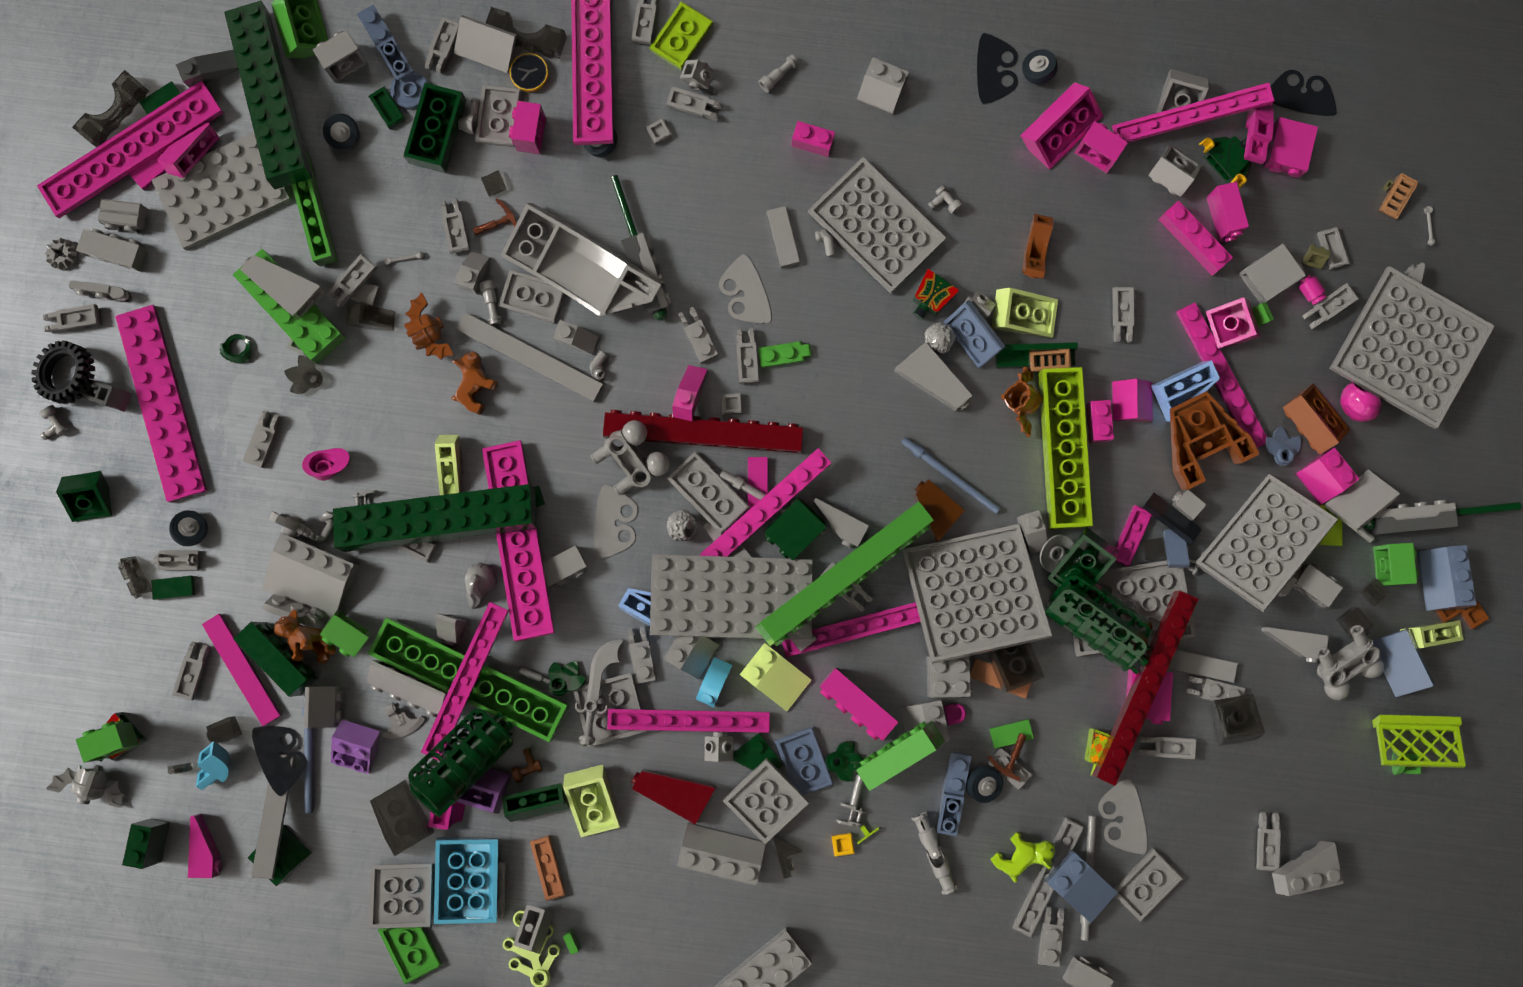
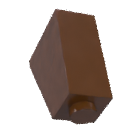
[914,479,965,542]

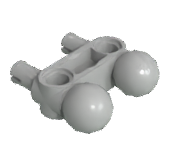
[590,420,670,495]
[1316,625,1384,700]

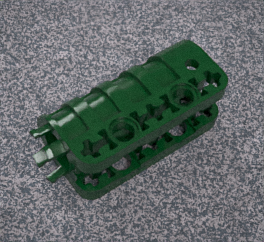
[1045,571,1153,674]
[408,709,514,817]

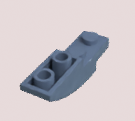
[357,4,413,81]
[936,751,972,836]

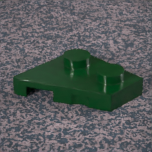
[733,733,783,770]

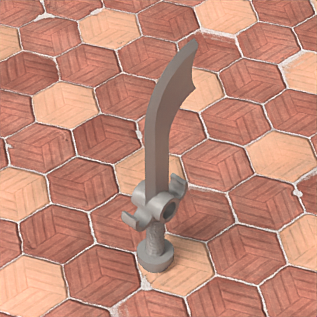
[575,639,623,747]

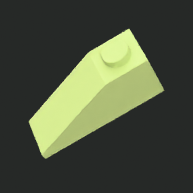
[435,435,461,495]
[1400,620,1464,648]

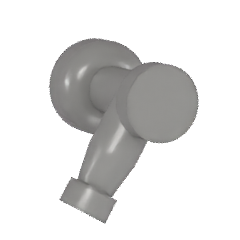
[927,185,963,214]
[39,405,68,440]

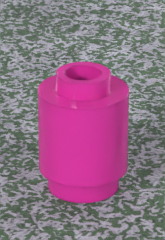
[1298,275,1327,305]

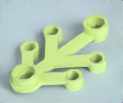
[502,910,561,987]

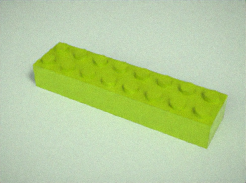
[1038,367,1093,530]

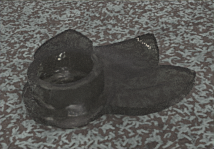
[284,355,323,394]

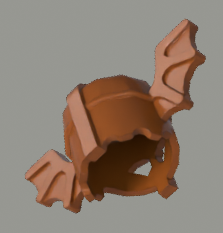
[404,293,454,360]
[1001,367,1042,437]

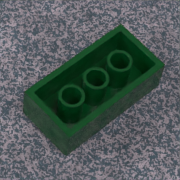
[403,83,467,173]
[233,622,318,697]

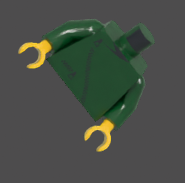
[1199,136,1251,189]

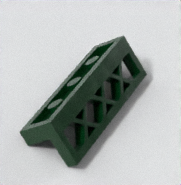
[995,342,1078,368]

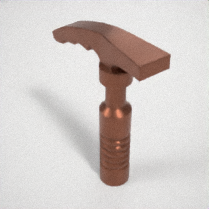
[473,198,517,235]
[988,733,1027,782]

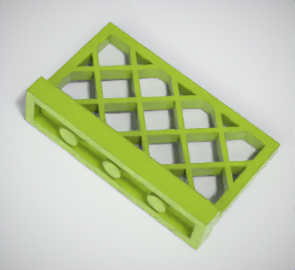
[1372,715,1466,768]

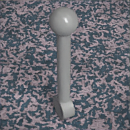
[1424,206,1436,246]
[383,252,424,265]

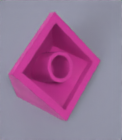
[1112,378,1153,421]

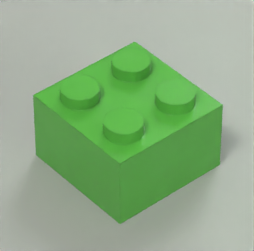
[1373,543,1419,586]
[320,610,371,657]
[75,720,139,763]

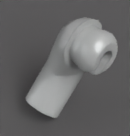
[815,229,836,256]
[590,351,608,380]

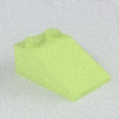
[991,288,1058,338]
[740,643,811,711]
[563,764,620,837]

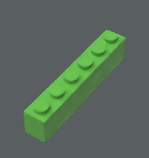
[292,149,338,266]

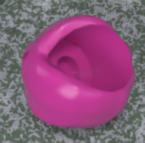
[1340,382,1382,422]

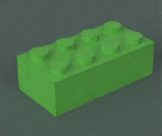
[856,721,945,791]

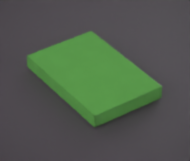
[378,927,442,985]

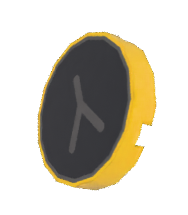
[509,53,549,93]

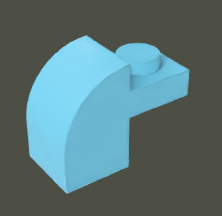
[696,657,732,708]
[196,741,230,790]

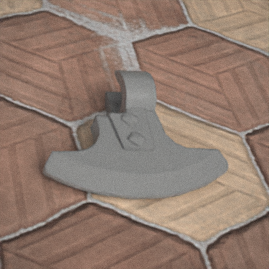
[382,703,425,739]

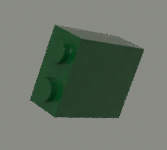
[764,496,827,560]
[122,818,170,869]

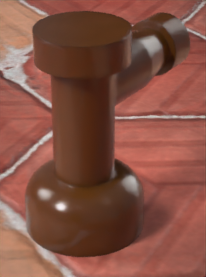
[511,748,543,783]

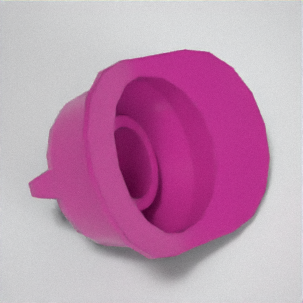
[302,448,350,481]

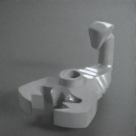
[269,511,334,543]

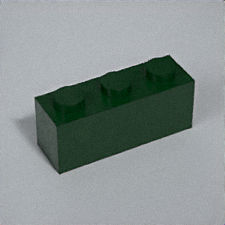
[502,783,570,822]

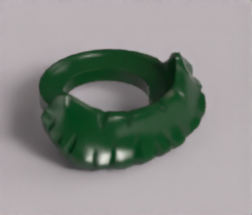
[219,334,252,364]

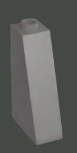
[240,255,325,320]
[894,342,972,411]

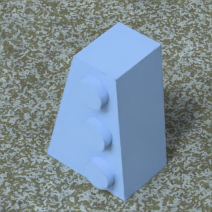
[1151,360,1220,422]
[618,588,672,638]

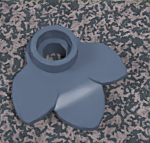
[1266,426,1301,466]

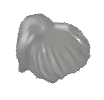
[465,562,496,608]

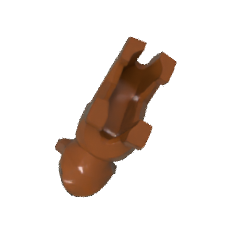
[451,351,498,415]
[274,609,336,663]

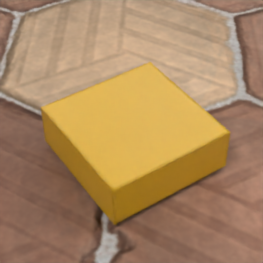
[831,832,855,857]

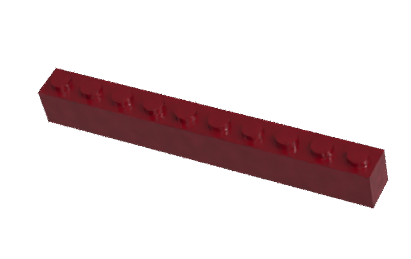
[603,410,803,454]
[1092,590,1199,786]

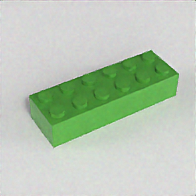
[233,249,346,364]

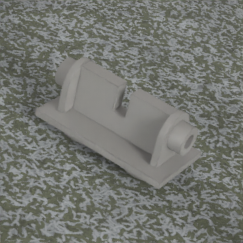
[153,550,199,570]

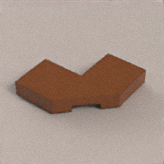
[1435,601,1490,629]

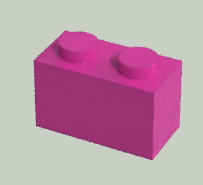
[792,121,835,157]
[1086,400,1114,444]

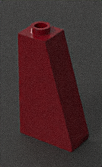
[631,769,716,825]

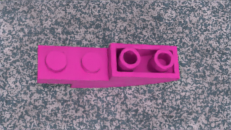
[1244,104,1274,164]

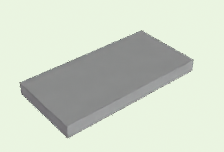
[667,451,750,535]

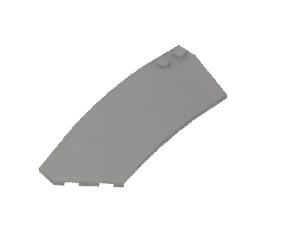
[500,203,661,317]

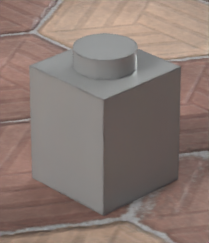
[1171,490,1206,520]

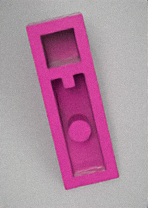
[157,123,220,178]
[672,365,708,421]
[188,814,222,878]

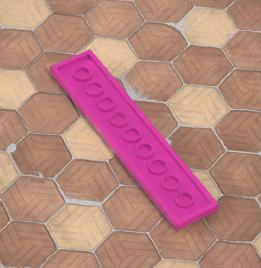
[571,0,614,145]
[37,80,224,219]
[115,305,208,503]
[482,440,555,642]

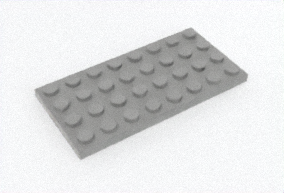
[650,554,812,640]

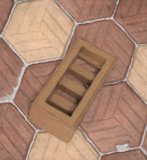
[1378,173,1418,219]
[1030,349,1072,372]

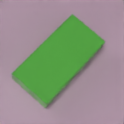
[989,719,1034,749]

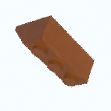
[1282,383,1351,455]

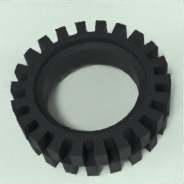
[31,340,95,404]

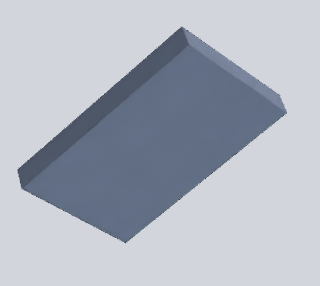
[943,300,1006,368]
[1372,628,1436,697]
[775,727,833,795]

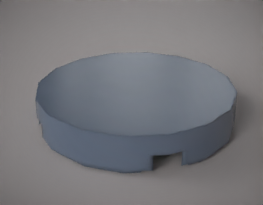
[390,71,428,110]

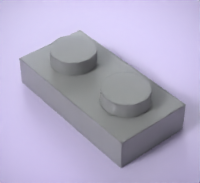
[987,748,1032,790]

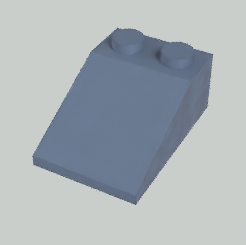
[1044,850,1118,923]

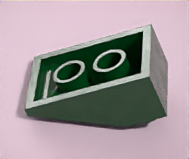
[1047,527,1119,594]

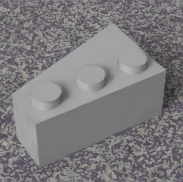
[1272,841,1343,896]

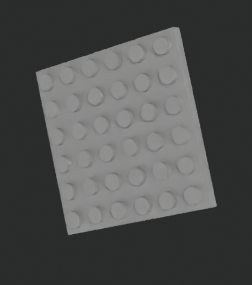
[1329,266,1495,429]
[903,524,1052,664]

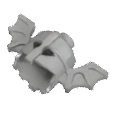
[46,765,125,808]

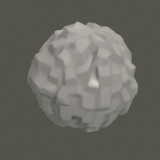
[924,322,957,353]
[666,510,697,541]

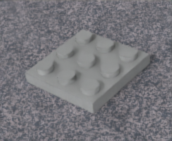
[573,673,647,746]
[723,758,809,844]
[369,864,434,929]

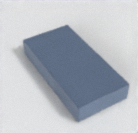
[1163,529,1190,568]

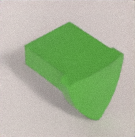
[1392,752,1421,775]

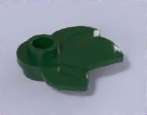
[548,661,586,696]
[826,741,864,782]

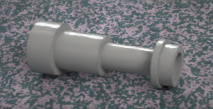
[758,55,799,93]
[479,280,502,326]

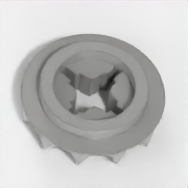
[44,238,77,270]

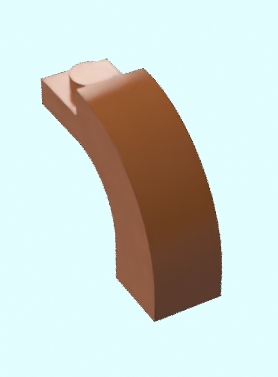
[1022,214,1053,279]

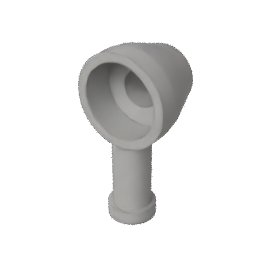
[458,98,480,135]

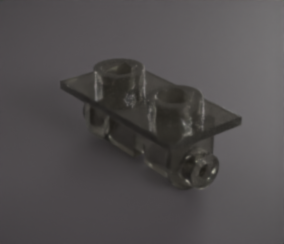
[118,556,152,599]

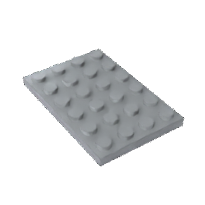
[152,132,292,250]
[808,157,946,294]
[1195,474,1338,612]
[1072,560,1196,656]

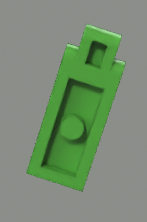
[758,341,812,368]

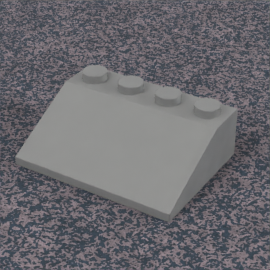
[262,533,360,618]

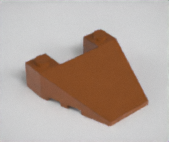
[1170,391,1259,490]

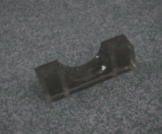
[486,7,567,59]
[72,70,149,147]

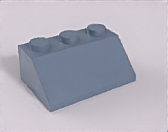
[1417,545,1476,611]

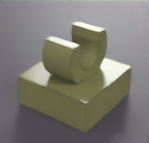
[1302,244,1330,269]

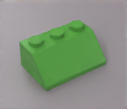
[271,0,328,59]

